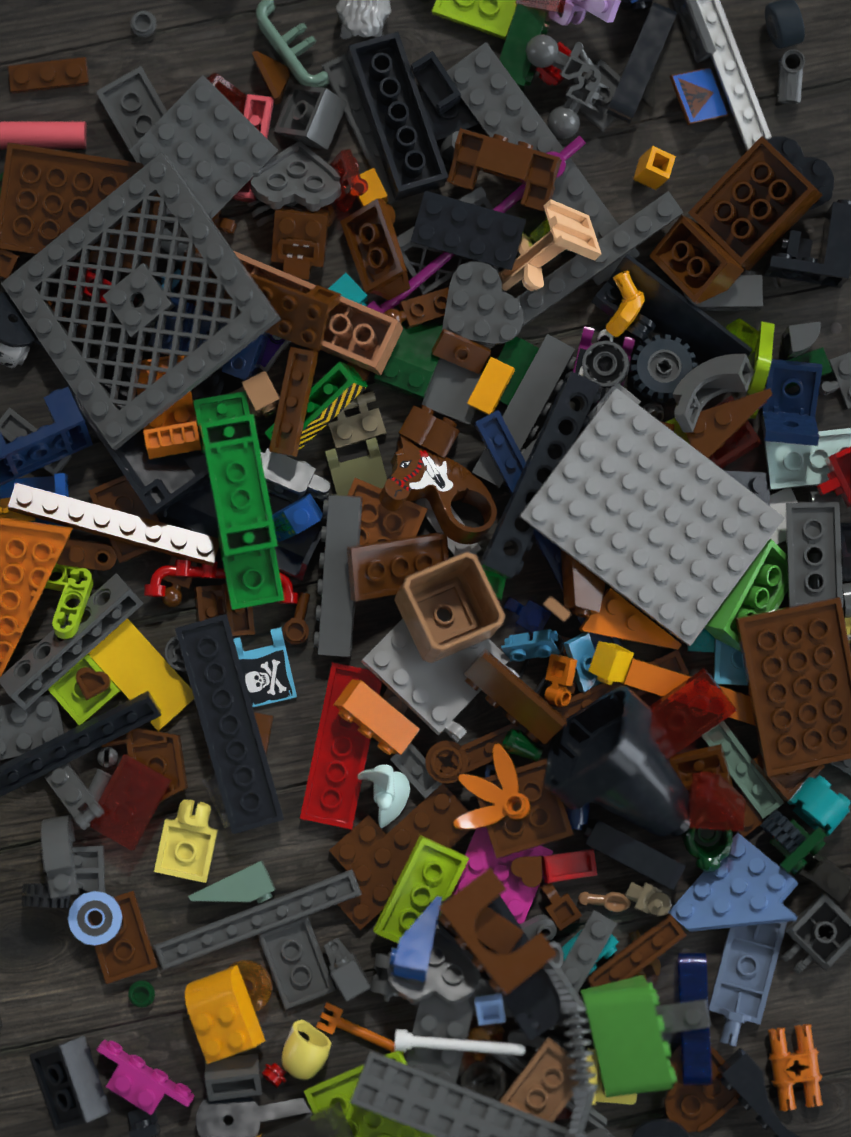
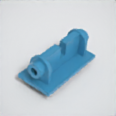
[501,629,560,662]

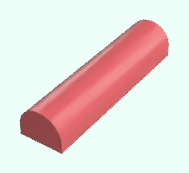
[232,94,274,202]
[0,122,87,149]

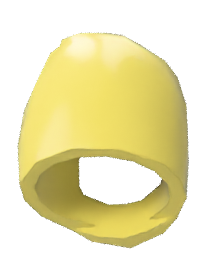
[282,1019,331,1080]

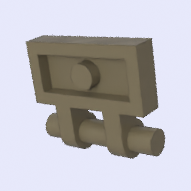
[328,391,387,449]

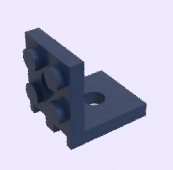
[761,359,823,446]

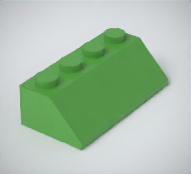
[704,539,788,652]

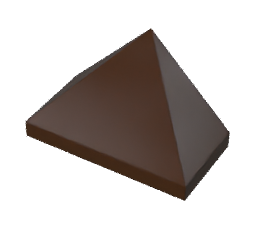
[252,51,291,105]

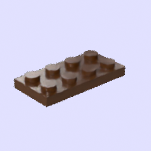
[347,532,449,601]

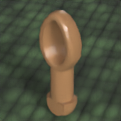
[578,892,631,912]

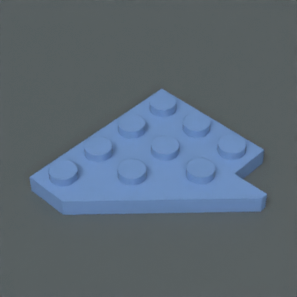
[668,833,799,932]

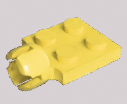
[154,800,218,883]

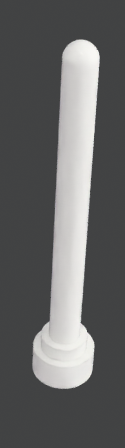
[395,1029,525,1055]

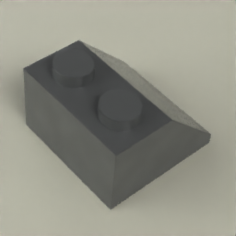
[274,84,347,150]

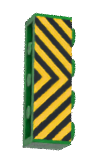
[265,362,368,451]

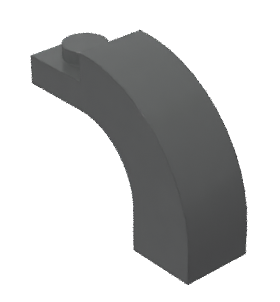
[673,354,754,432]
[41,815,79,898]

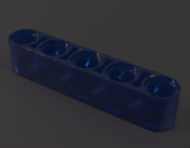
[678,953,712,1085]

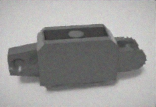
[260,448,331,503]

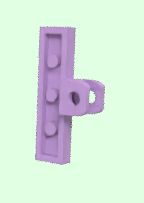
[549,0,621,26]

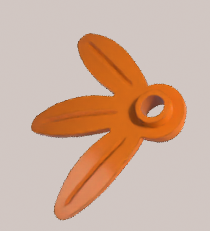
[453,744,530,829]

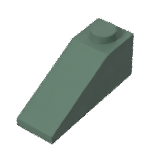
[188,861,276,904]

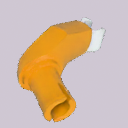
[597,270,645,342]

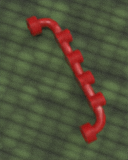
[144,560,298,604]

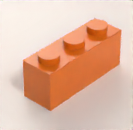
[333,680,420,755]

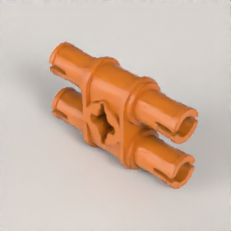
[768,1024,823,1111]

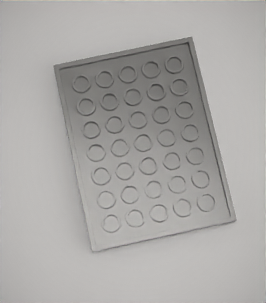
[519,388,784,646]

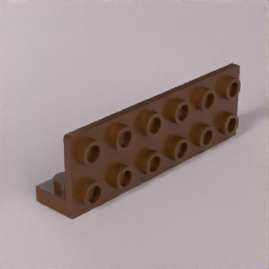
[177,248,341,351]

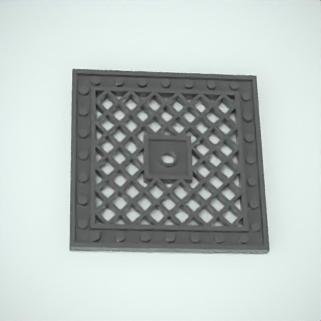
[1,152,281,450]

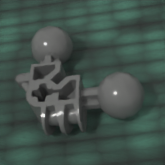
[525,34,610,139]

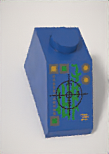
[272,493,323,542]

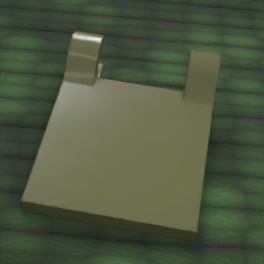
[325,438,387,495]

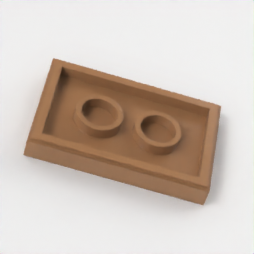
[500,1038,591,1122]

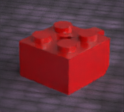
[816,446,851,508]

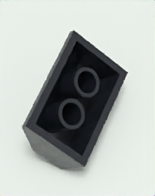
[30,1035,111,1131]

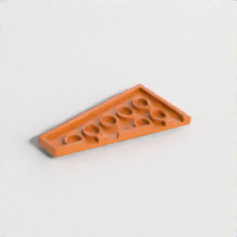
[0,517,73,677]

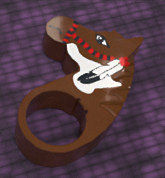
[379,435,497,545]

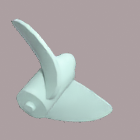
[357,765,410,828]

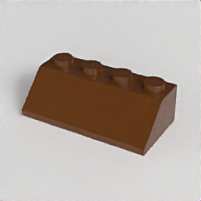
[464,649,567,744]

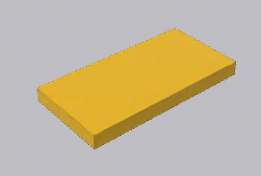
[88,618,194,731]

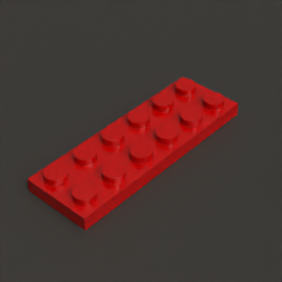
[300,662,382,829]

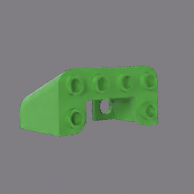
[580,975,677,1097]

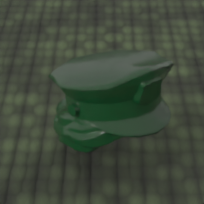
[682,807,733,873]

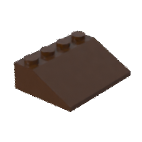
[688,136,823,271]

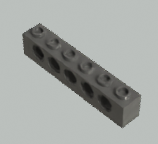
[0,573,144,710]

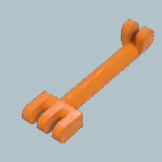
[316,1002,404,1054]

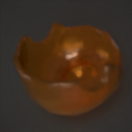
[467,1023,505,1061]

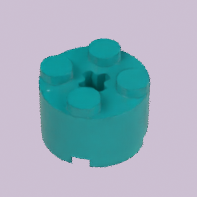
[787,775,851,836]

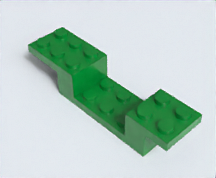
[193,391,284,610]

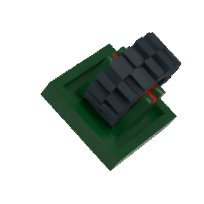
[761,810,826,875]

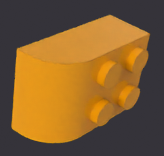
[185,965,266,1064]

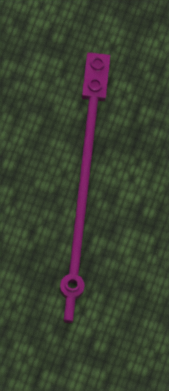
[366,135,586,314]

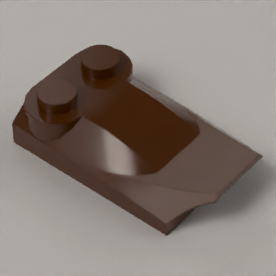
[340,198,411,301]

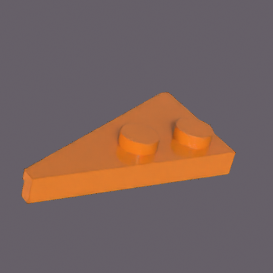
[579,588,682,650]

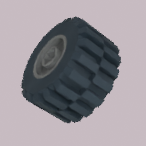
[629,334,697,406]

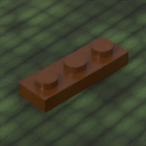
[8,57,90,94]

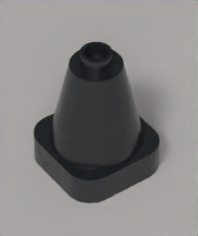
[544,686,694,837]

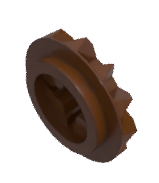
[425,741,468,783]

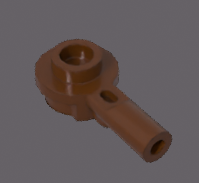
[283,592,310,645]

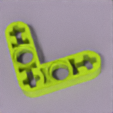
[746,321,774,419]
[45,564,93,639]

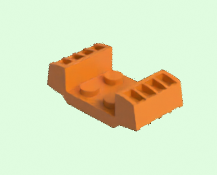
[131,356,202,459]

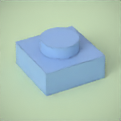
[475,994,506,1025]

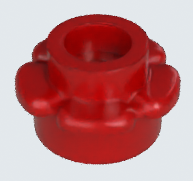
[261,1063,286,1087]

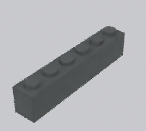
[472,334,576,489]
[314,494,363,657]

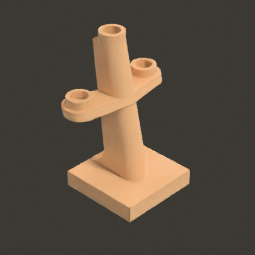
[498,199,601,291]

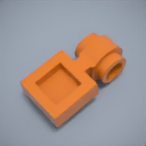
[545,654,577,707]

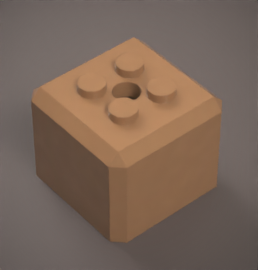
[395,552,505,663]

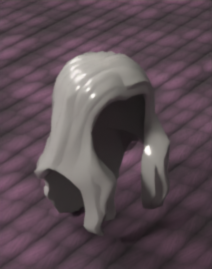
[336,0,391,39]

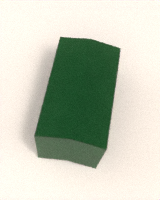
[497,337,539,407]

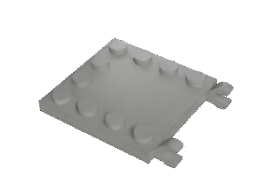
[361,609,520,743]

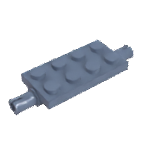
[708,922,787,1046]

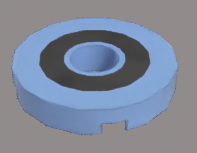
[68,891,123,945]

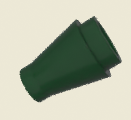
[502,728,543,762]

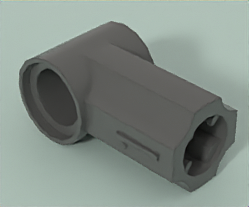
[777,49,805,105]

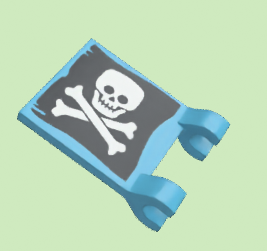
[233,627,297,707]

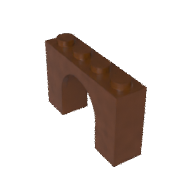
[438,867,557,996]

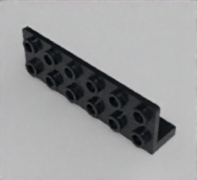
[591,254,752,397]
[441,896,569,1041]

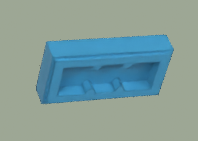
[564,632,602,692]

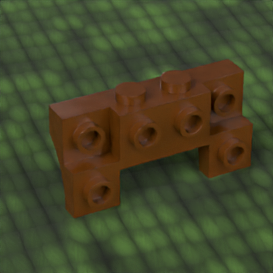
[447,128,562,212]

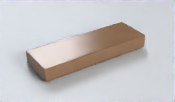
[543,597,570,622]

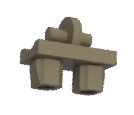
[625,883,672,916]

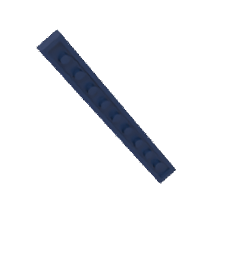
[474,410,621,650]

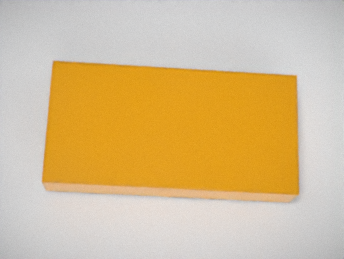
[467,357,515,415]

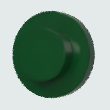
[128,980,155,1008]

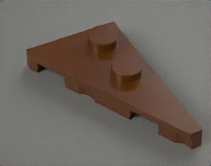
[686,388,772,458]

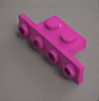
[97,1040,195,1115]

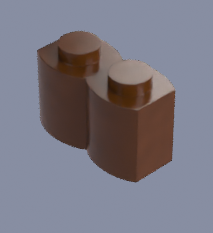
[398,404,460,458]

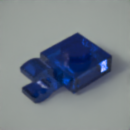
[504,597,552,633]

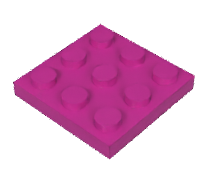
[451,826,553,924]

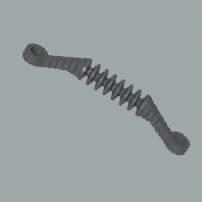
[543,942,598,1137]

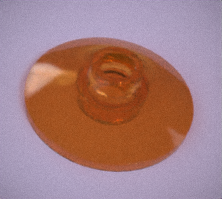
[227,960,272,1012]

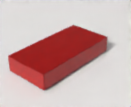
[541,849,597,883]

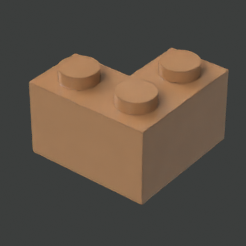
[229,371,280,424]

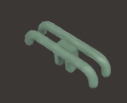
[256,0,329,88]

